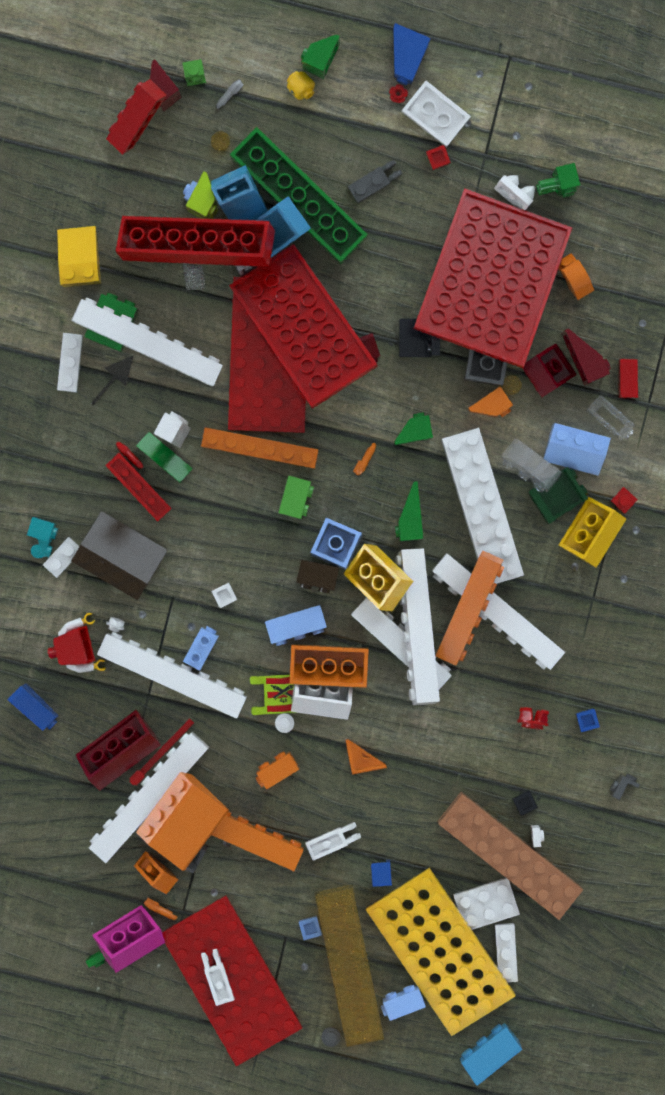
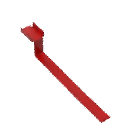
[129,718,194,786]

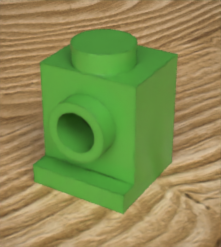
[182,59,206,87]

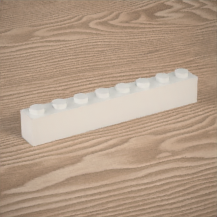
[71,297,223,386]
[395,548,440,705]
[432,553,565,670]
[97,631,247,719]
[89,732,209,863]

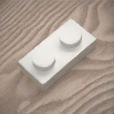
[43,537,79,578]

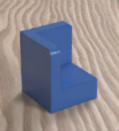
[371,860,392,887]

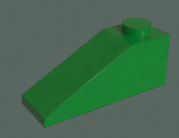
[395,481,424,541]

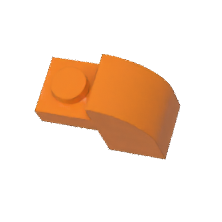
[558,253,594,300]

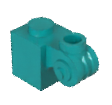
[27,517,58,558]

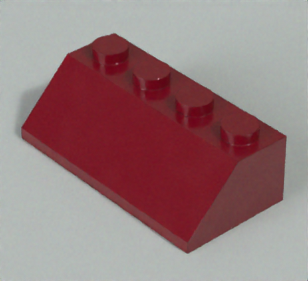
[75,710,161,791]

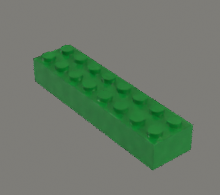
[230,127,368,265]

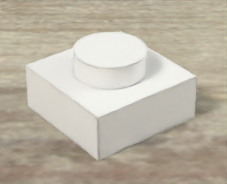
[212,583,237,608]
[531,825,544,847]

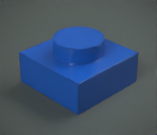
[575,708,600,732]

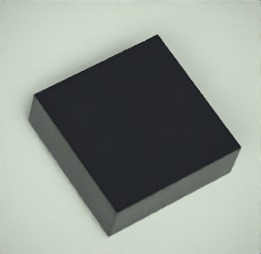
[512,790,538,816]

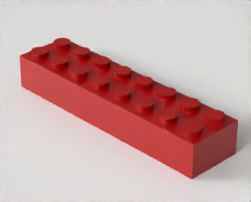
[116,216,275,267]

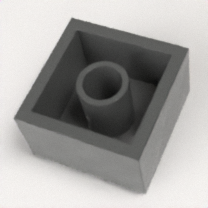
[464,349,507,387]

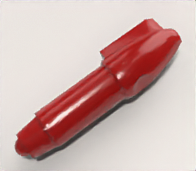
[116,442,143,469]

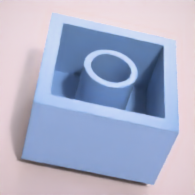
[310,518,362,570]

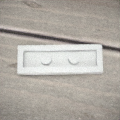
[57,333,83,392]
[495,923,518,982]

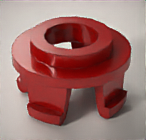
[517,707,549,730]

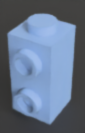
[183,626,219,671]
[381,985,426,1021]

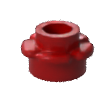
[389,84,408,103]

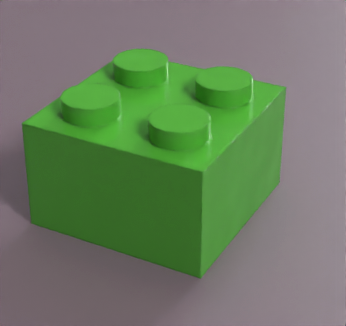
[279,476,314,519]

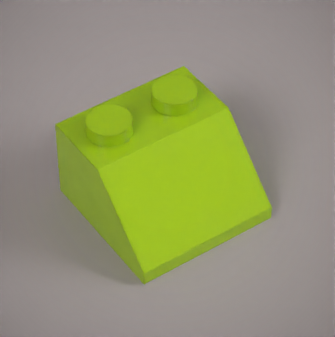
[185,172,218,219]

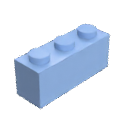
[265,605,327,646]

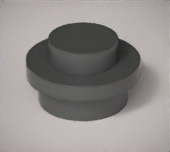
[321,1027,341,1047]

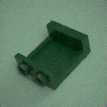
[527,467,588,524]

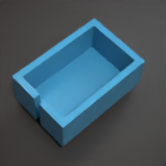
[256,197,311,258]

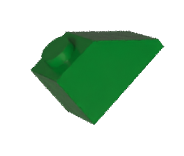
[394,412,433,445]

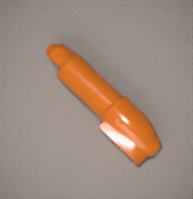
[353,443,376,476]
[144,898,177,920]

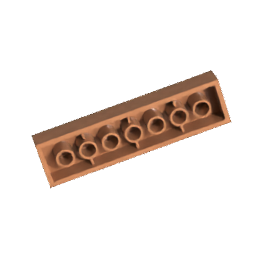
[437,792,583,920]

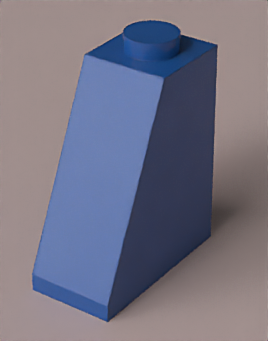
[393,23,431,85]
[7,683,59,731]

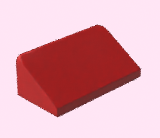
[618,359,638,398]

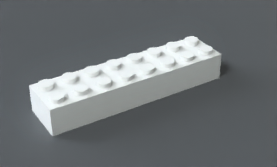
[441,428,524,584]

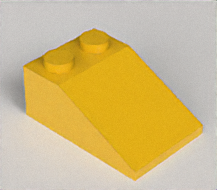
[57,226,101,287]

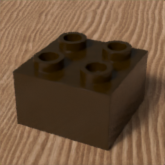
[296,559,339,594]

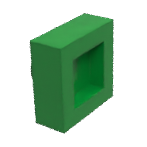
[85,950,105,968]

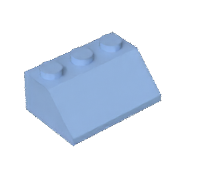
[543,423,611,476]

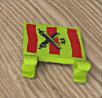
[250,675,297,715]

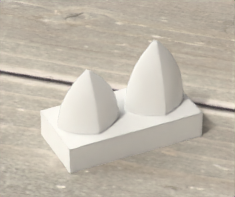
[494,175,535,210]

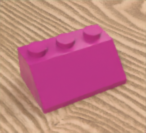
[93,905,165,973]

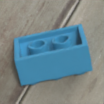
[460,1023,522,1086]

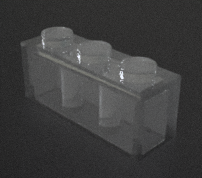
[501,438,562,493]

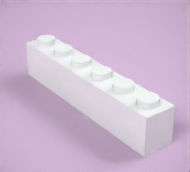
[154,411,191,448]
[351,597,452,689]

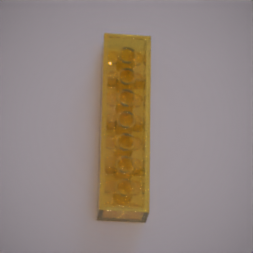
[315,885,384,1047]

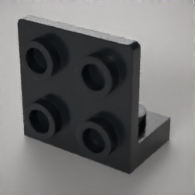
[399,319,440,358]

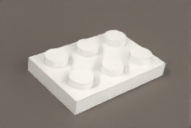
[402,81,471,148]
[453,878,520,930]

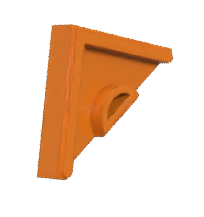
[345,739,387,775]

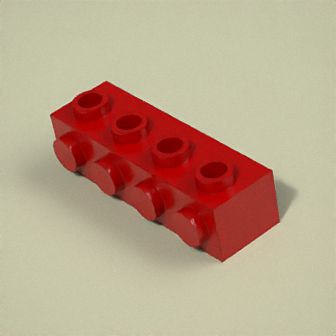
[106,79,167,155]

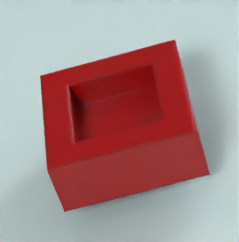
[426,145,451,171]
[610,487,638,514]

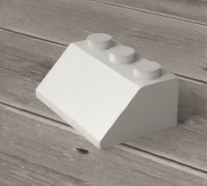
[291,684,353,720]

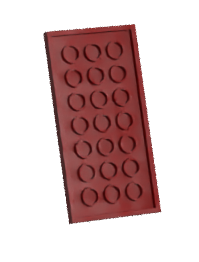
[229,244,378,409]
[228,277,306,433]
[162,895,302,1066]

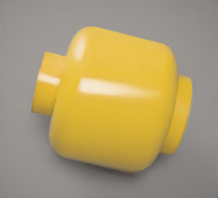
[287,71,315,100]

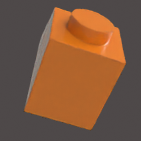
[467,387,513,417]
[134,851,178,894]

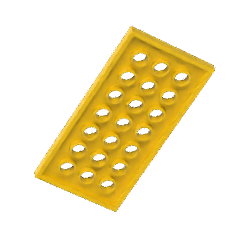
[366,867,515,1036]

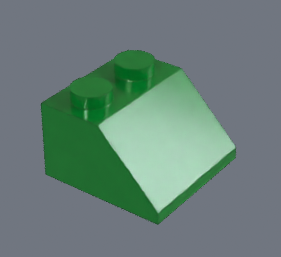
[301,34,340,80]

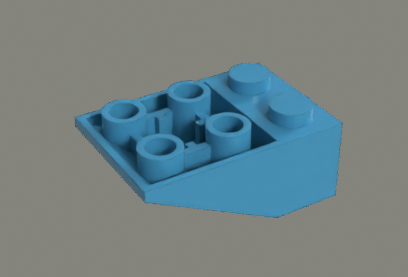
[211,165,268,220]

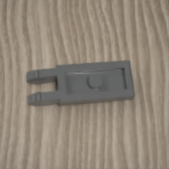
[348,160,403,203]

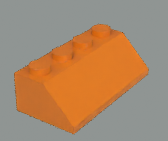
[290,644,369,688]

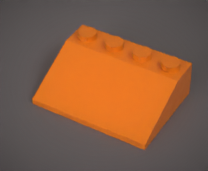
[136,772,229,871]

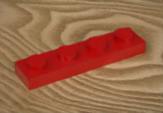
[105,453,172,522]

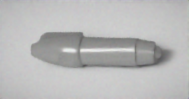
[216,79,244,109]

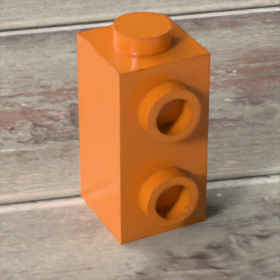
[256,751,300,790]

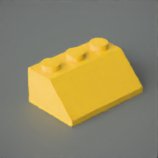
[559,496,626,568]

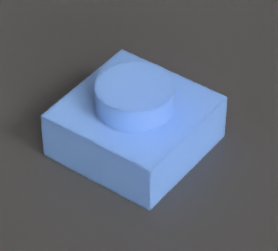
[183,181,197,202]

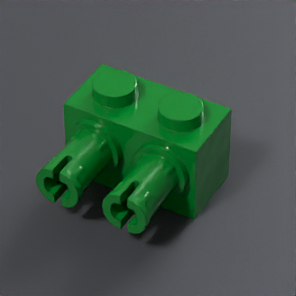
[536,163,580,198]

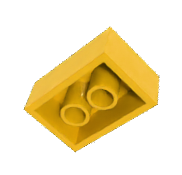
[344,544,414,612]

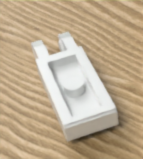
[305,822,361,860]
[201,949,235,1006]

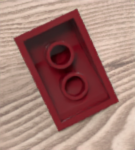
[561,328,611,386]

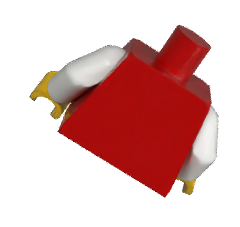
[48,613,106,673]

